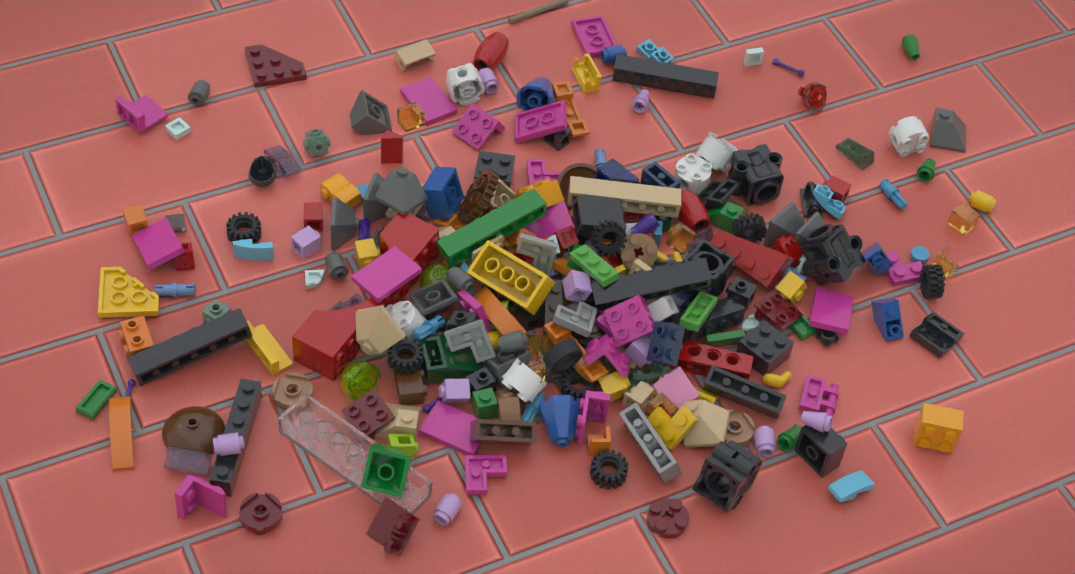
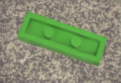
[569,244,619,287]
[679,291,718,332]

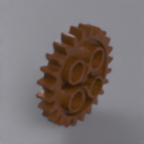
[458,168,499,225]

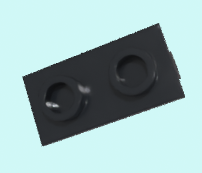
[800,181,822,217]

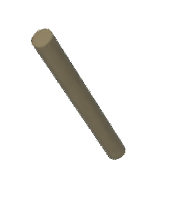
[508,0,568,24]

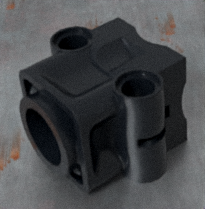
[728,144,784,206]
[799,224,866,286]
[682,239,736,301]
[692,440,762,512]

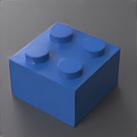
[422,166,464,220]

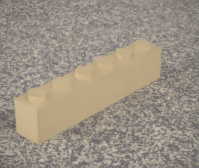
[567,176,681,218]

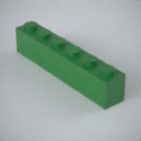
[437,189,547,267]

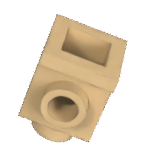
[622,381,654,411]

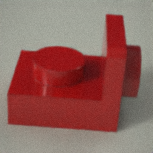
[771,235,803,263]
[174,242,195,271]

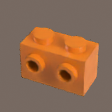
[118,315,154,357]

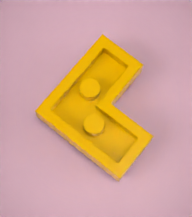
[647,406,699,450]

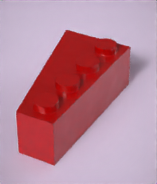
[710,230,794,290]

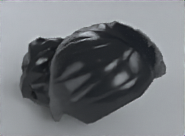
[248,156,276,187]

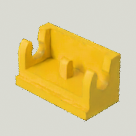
[571,53,602,94]

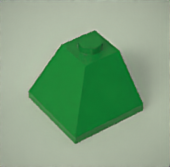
[707,200,749,234]
[361,442,412,498]

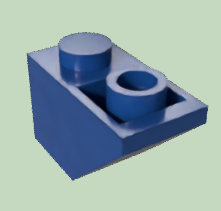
[862,241,893,275]
[871,298,904,341]

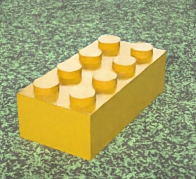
[467,240,555,315]

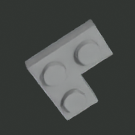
[516,233,558,276]
[552,301,597,338]
[444,319,496,363]

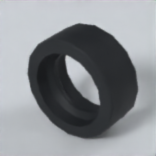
[543,338,583,374]

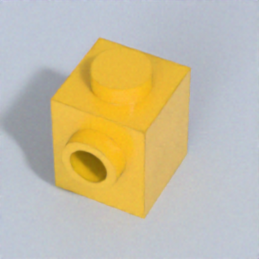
[355,238,381,270]
[776,271,807,304]
[598,371,631,402]

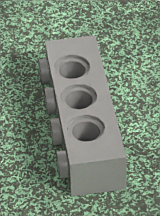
[619,403,682,484]

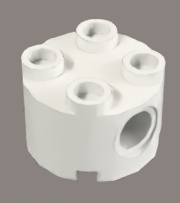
[446,63,485,105]
[888,116,929,157]
[696,132,738,172]
[674,153,712,195]
[385,301,427,343]
[501,358,548,403]

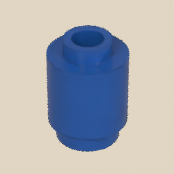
[600,45,627,64]

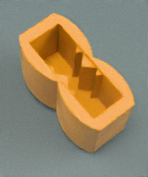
[320,173,362,208]

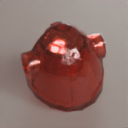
[798,82,827,112]

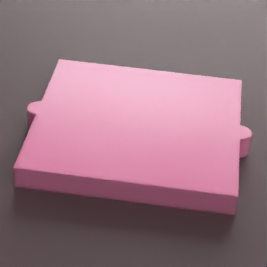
[653,366,700,414]

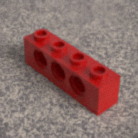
[670,342,754,380]

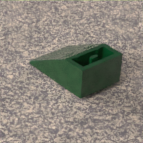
[419,336,484,385]

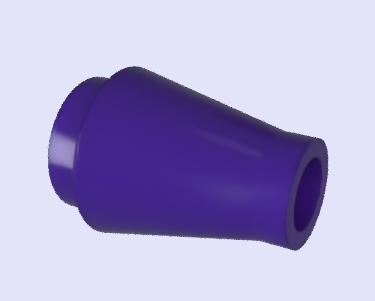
[631,213,660,234]

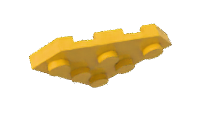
[98,267,159,318]

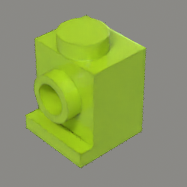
[387,434,419,459]

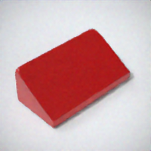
[381,130,404,164]

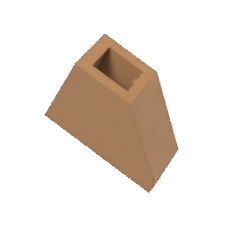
[494,388,521,421]

